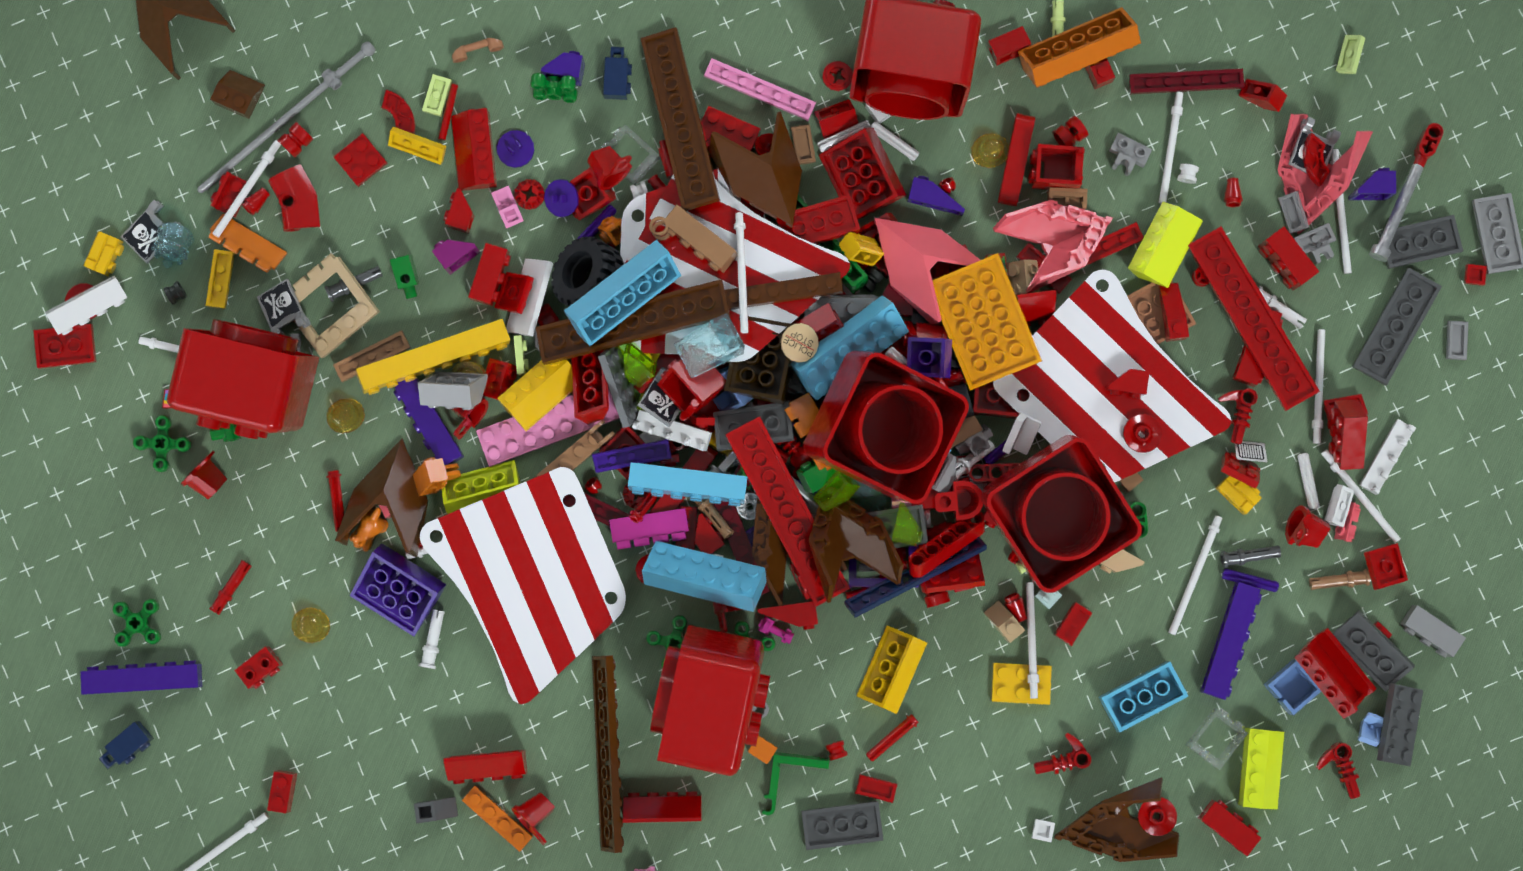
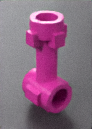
[758,617,794,644]

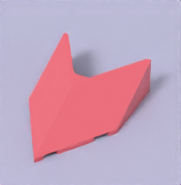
[1277,114,1373,235]
[993,200,1113,294]
[874,218,980,324]

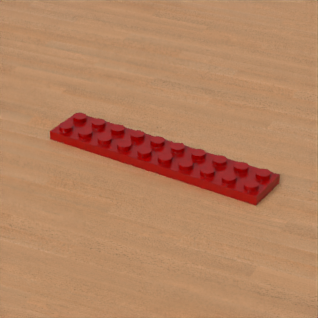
[1188,226,1320,411]
[725,416,850,607]

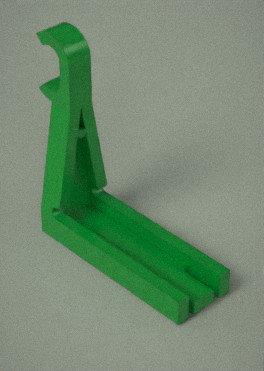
[761,752,829,815]

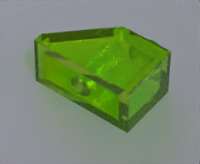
[624,343,657,388]
[813,471,861,512]
[892,502,923,547]

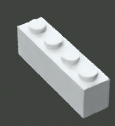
[45,276,127,335]

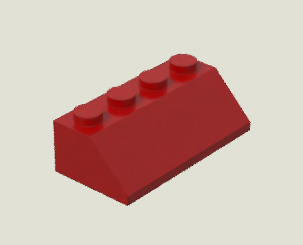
[451,108,497,191]
[571,350,609,424]
[443,750,527,784]
[623,791,702,823]

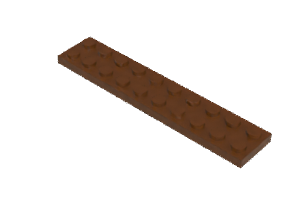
[640,27,721,211]
[535,279,731,365]
[592,655,624,853]

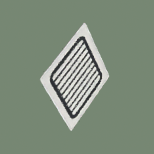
[1235,441,1268,462]

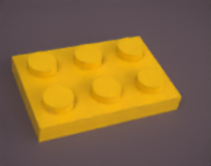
[991,663,1052,705]

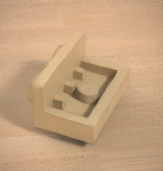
[1008,259,1040,296]

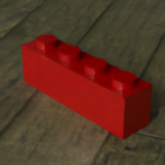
[1232,310,1283,387]

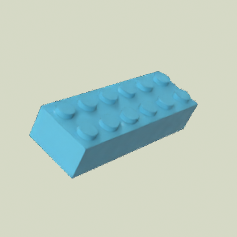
[564,240,681,346]
[791,295,909,400]
[628,462,747,506]
[642,541,767,612]

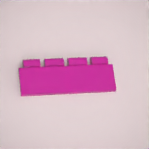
[609,508,689,550]

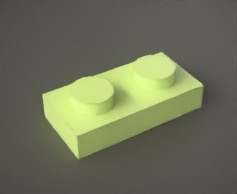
[1336,35,1365,74]
[422,74,452,117]
[514,335,529,376]

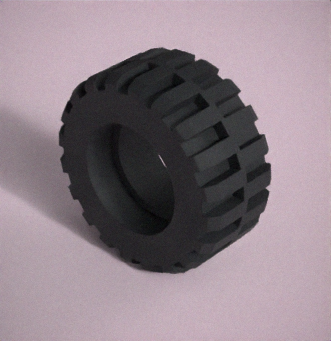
[551,236,624,306]

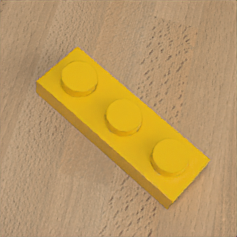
[388,127,446,165]
[206,249,235,309]

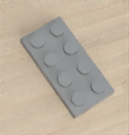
[1472,193,1523,275]

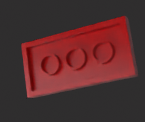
[776,194,861,244]

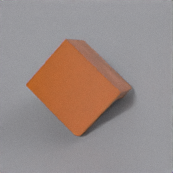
[748,735,778,764]

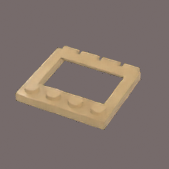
[293,253,380,358]

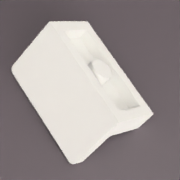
[1002,412,1041,455]
[1324,484,1354,527]

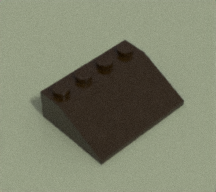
[724,316,793,404]

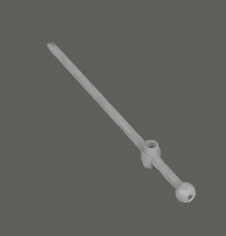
[197,41,375,193]

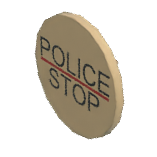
[781,323,819,362]

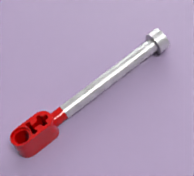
[1369,123,1444,262]

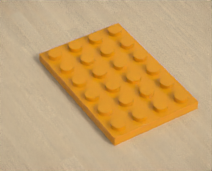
[932,253,1043,390]

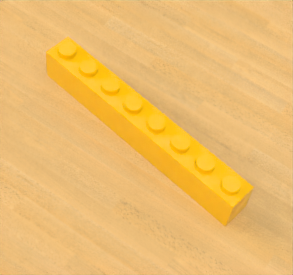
[356,319,510,395]

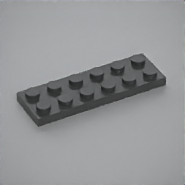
[1352,268,1442,386]

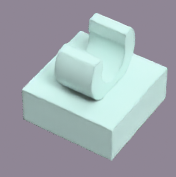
[1035,589,1062,609]

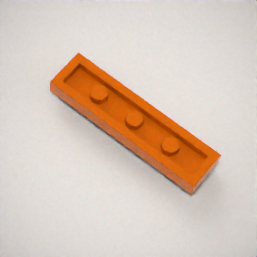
[462,785,533,852]

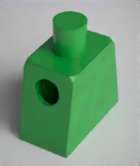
[390,255,419,299]

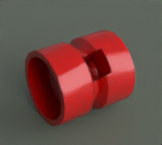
[1052,116,1089,146]
[277,122,314,158]
[920,582,951,608]

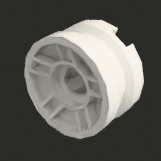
[736,493,757,520]

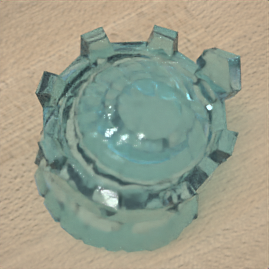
[151,222,194,269]

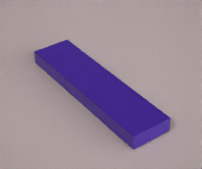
[592,439,672,473]

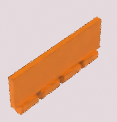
[208,214,287,273]
[785,393,832,471]

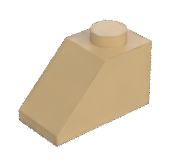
[1099,549,1145,574]
[984,601,1025,643]

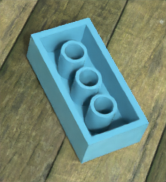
[1098,661,1188,732]

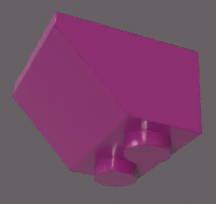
[432,240,481,275]

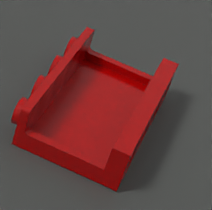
[1294,628,1377,719]

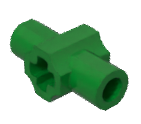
[210,424,241,442]

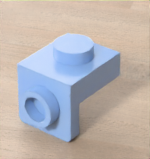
[1358,712,1384,747]

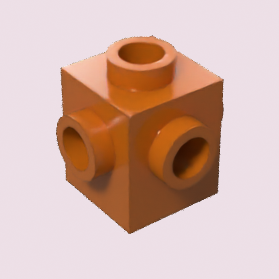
[597,216,622,246]

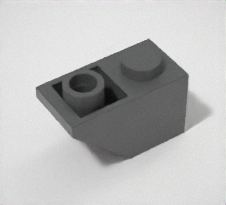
[414,797,458,824]

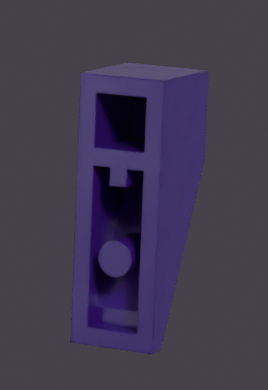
[907,176,965,216]

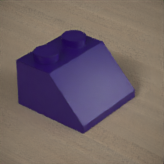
[541,51,585,86]
[1348,168,1396,200]
[907,337,952,378]

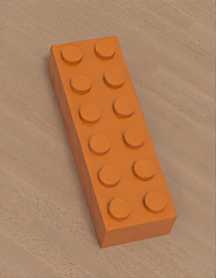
[1018,7,1141,88]

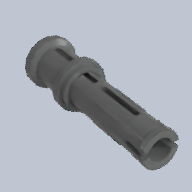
[324,266,383,302]
[1220,545,1281,568]

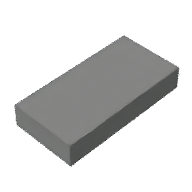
[1278,191,1309,234]
[1446,321,1468,360]

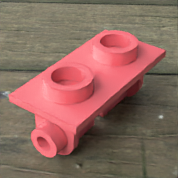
[1334,502,1361,542]

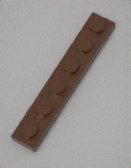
[725,272,843,310]

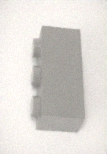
[1400,605,1466,658]

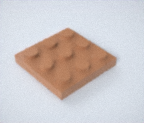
[1127,280,1196,344]

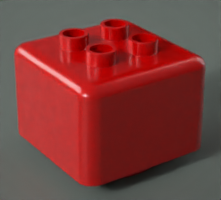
[849,0,981,120]
[167,319,319,439]
[804,350,969,504]
[982,435,1142,593]
[650,625,770,776]

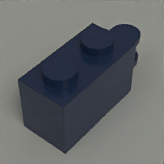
[603,46,632,100]
[99,721,154,770]

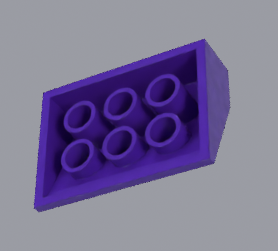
[350,543,447,636]

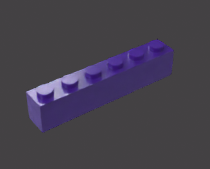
[393,378,464,465]
[1200,582,1262,700]
[80,660,203,695]

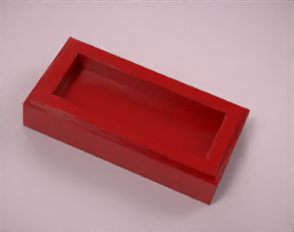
[855,774,898,803]

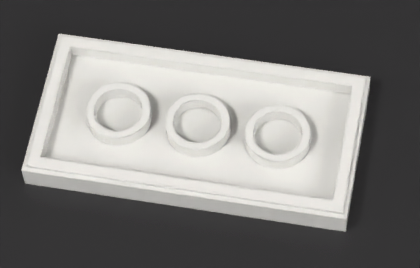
[506,259,553,337]

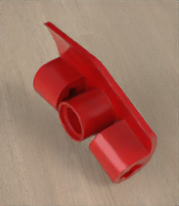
[268,164,320,232]

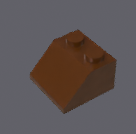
[210,70,265,119]

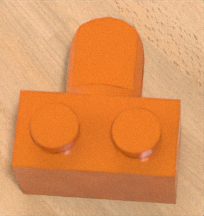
[413,457,461,496]

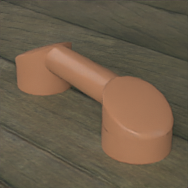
[452,38,504,63]

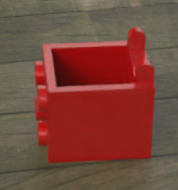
[1028,144,1085,190]
[657,348,726,421]

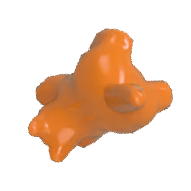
[349,507,389,552]

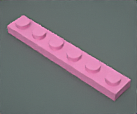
[704,58,816,121]

